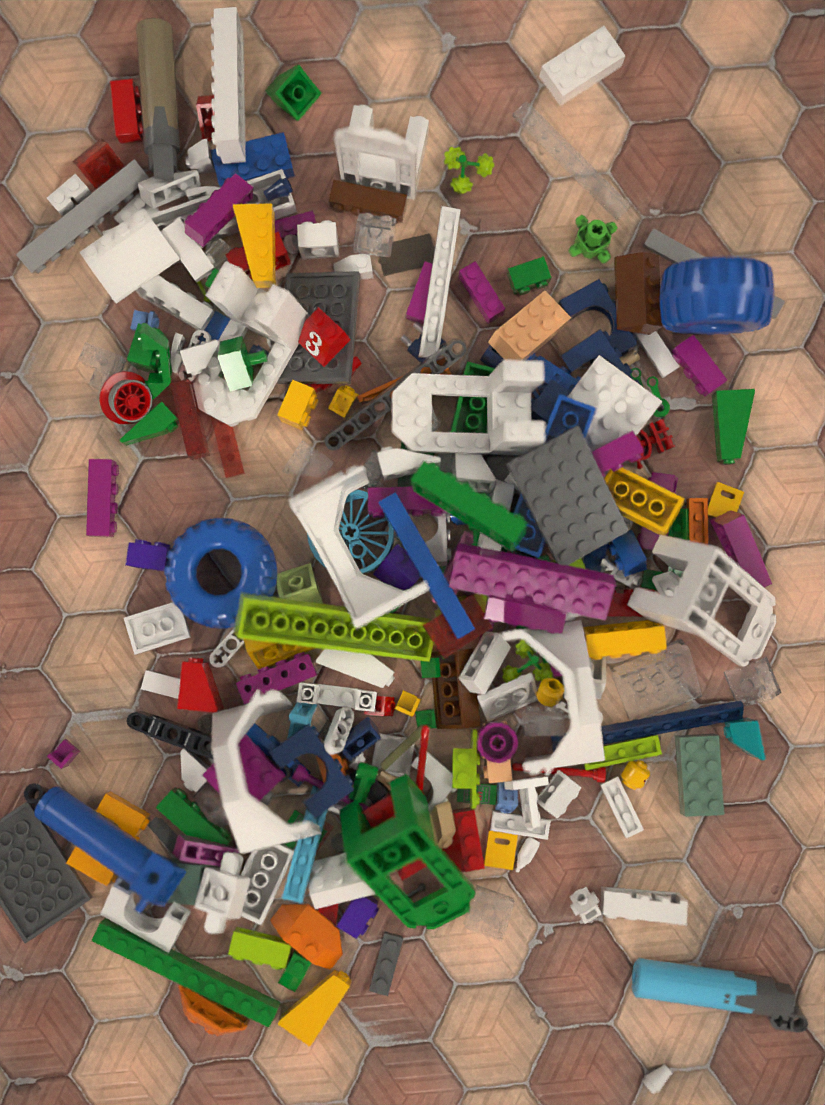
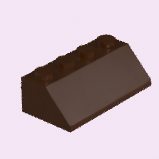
[614,252,662,335]
[430,648,481,729]

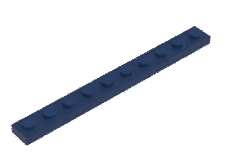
[551,701,744,753]

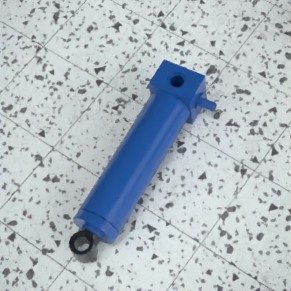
[24,783,187,913]

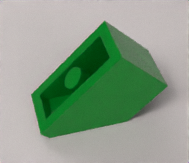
[278,950,311,992]

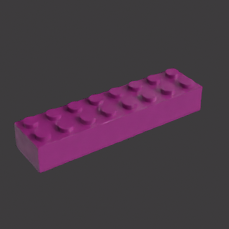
[449,542,615,620]

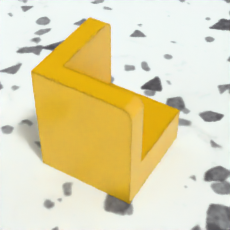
[395,690,421,717]

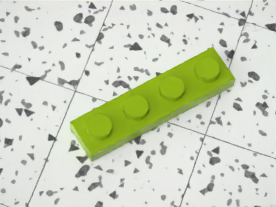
[584,735,662,770]

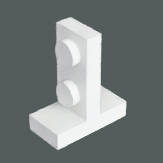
[504,776,549,828]

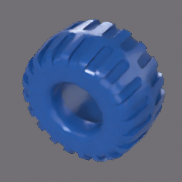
[659,257,775,335]
[164,518,278,629]

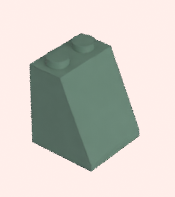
[167,858,220,906]

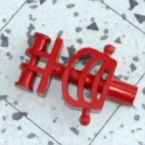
[629,419,676,469]

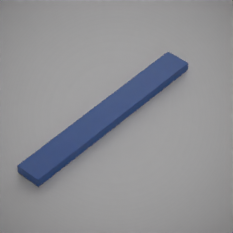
[378,492,475,639]

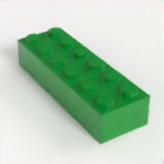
[411,461,527,553]

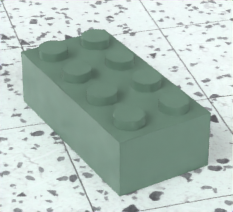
[675,734,724,817]

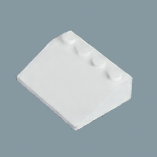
[80,208,180,303]

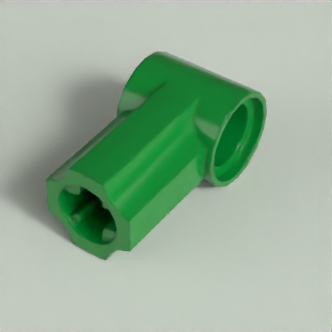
[349,761,378,803]

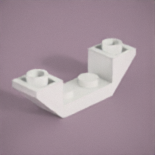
[297,683,377,712]

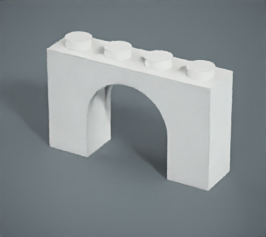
[383,751,457,814]
[100,877,191,953]

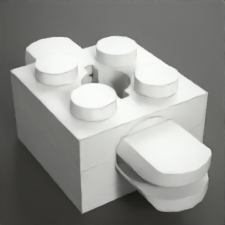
[195,853,251,934]

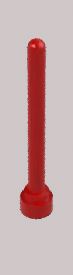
[416,725,430,794]
[512,763,606,783]

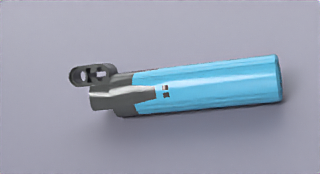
[632,958,808,1033]

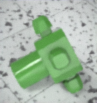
[568,215,617,264]

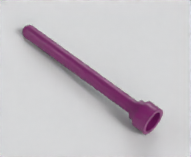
[292,764,369,809]

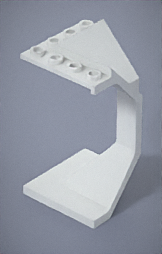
[289,465,429,628]
[502,620,605,776]
[212,689,321,854]

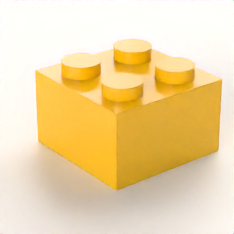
[277,380,318,430]

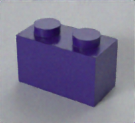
[337,895,379,939]

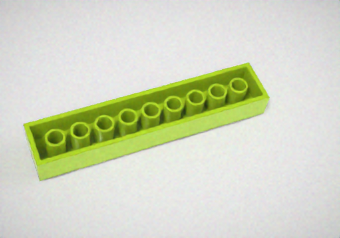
[234,593,437,662]

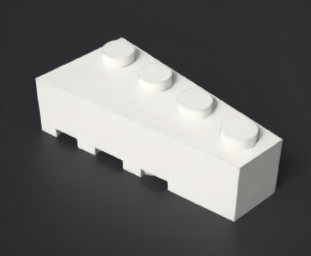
[135,275,214,330]
[600,887,688,926]

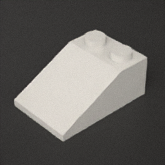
[378,447,441,481]

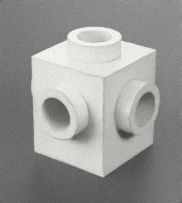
[569,887,602,924]

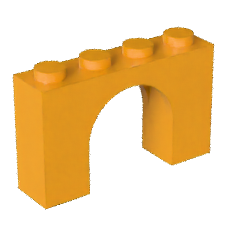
[66,791,150,886]

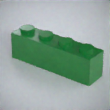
[155,787,232,845]

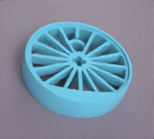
[307,490,394,574]

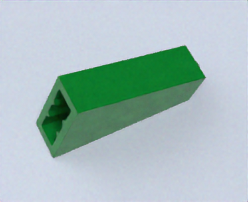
[712,389,755,465]

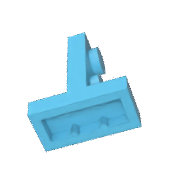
[287,702,317,739]

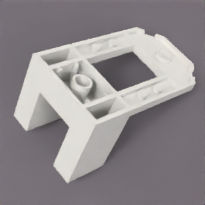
[334,105,429,200]
[193,261,310,427]
[392,360,545,455]
[627,535,776,667]

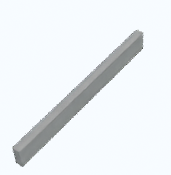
[643,228,785,319]

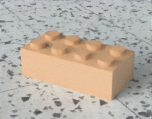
[488,291,571,361]

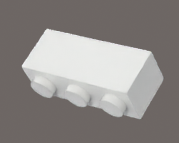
[161,218,216,282]
[459,631,511,695]

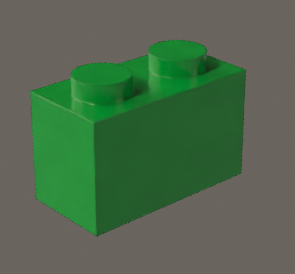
[507,256,551,295]

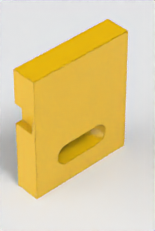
[708,482,744,517]
[484,830,518,870]

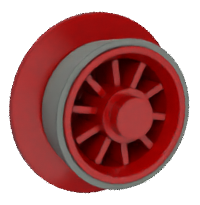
[99,371,152,424]

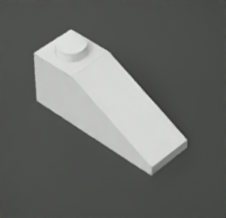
[138,170,201,209]

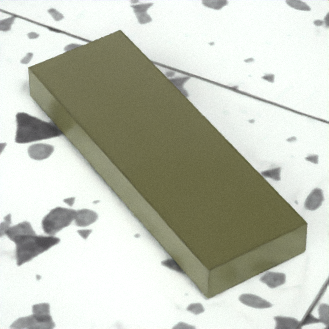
[380,724,424,771]

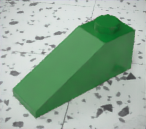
[119,401,181,446]

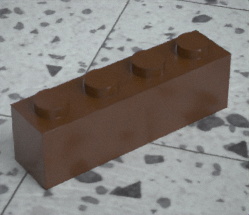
[329,179,407,224]

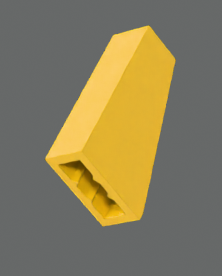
[278,970,351,1047]

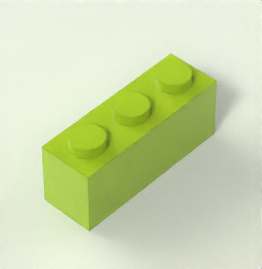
[228,927,292,970]

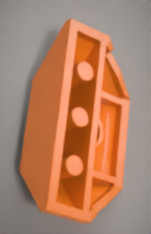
[270,903,343,970]
[178,985,250,1036]

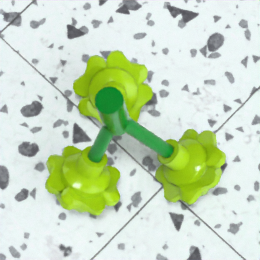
[444,147,495,194]
[502,639,553,683]

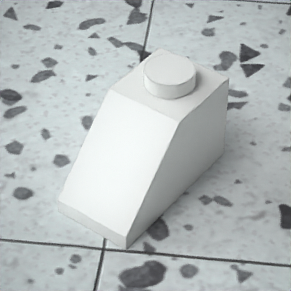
[186,139,215,174]
[333,253,373,280]
[179,339,218,376]
[181,749,209,792]

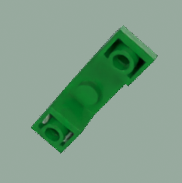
[137,323,172,400]

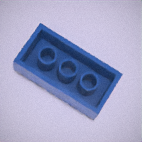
[210,132,295,187]

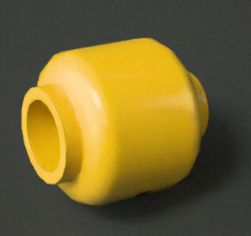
[536,678,564,707]
[621,759,650,790]

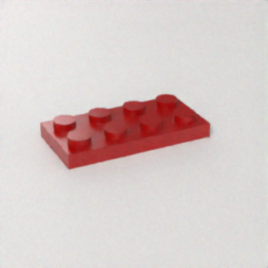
[363,794,427,881]

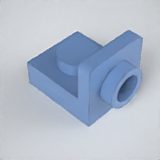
[131,310,159,331]
[495,782,518,813]

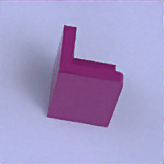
[47,739,81,769]

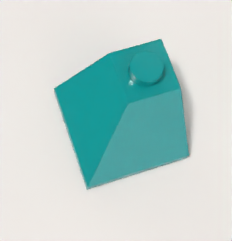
[723,718,766,761]

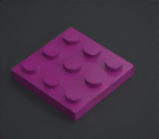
[202,734,286,802]

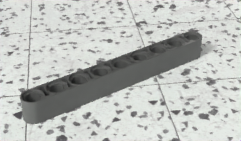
[325,339,467,450]

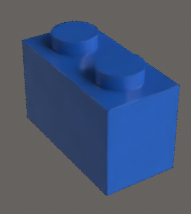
[608,529,647,577]

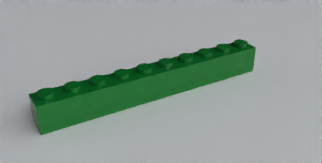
[91,918,280,1028]

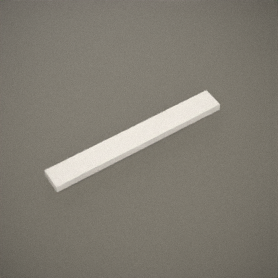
[418,206,461,360]

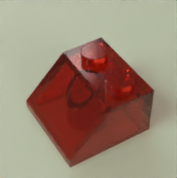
[72,138,125,190]

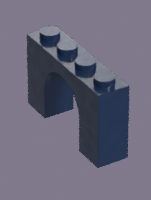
[558,279,637,365]
[560,329,642,386]
[268,724,354,819]

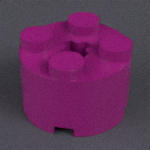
[476,721,518,763]

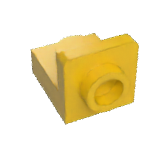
[328,386,359,418]

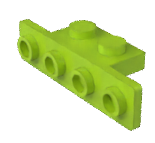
[452,729,480,809]

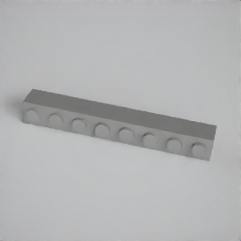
[16,159,149,274]

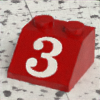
[298,307,351,367]

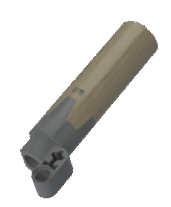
[136,18,180,180]

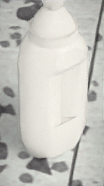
[515,837,540,872]

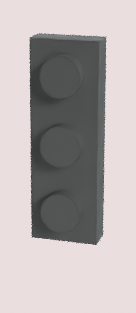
[369,931,404,996]

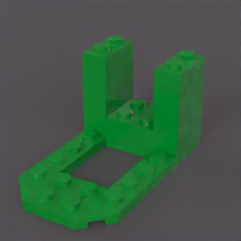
[339,773,476,930]

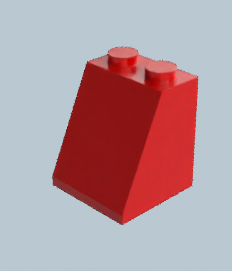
[177,657,223,713]

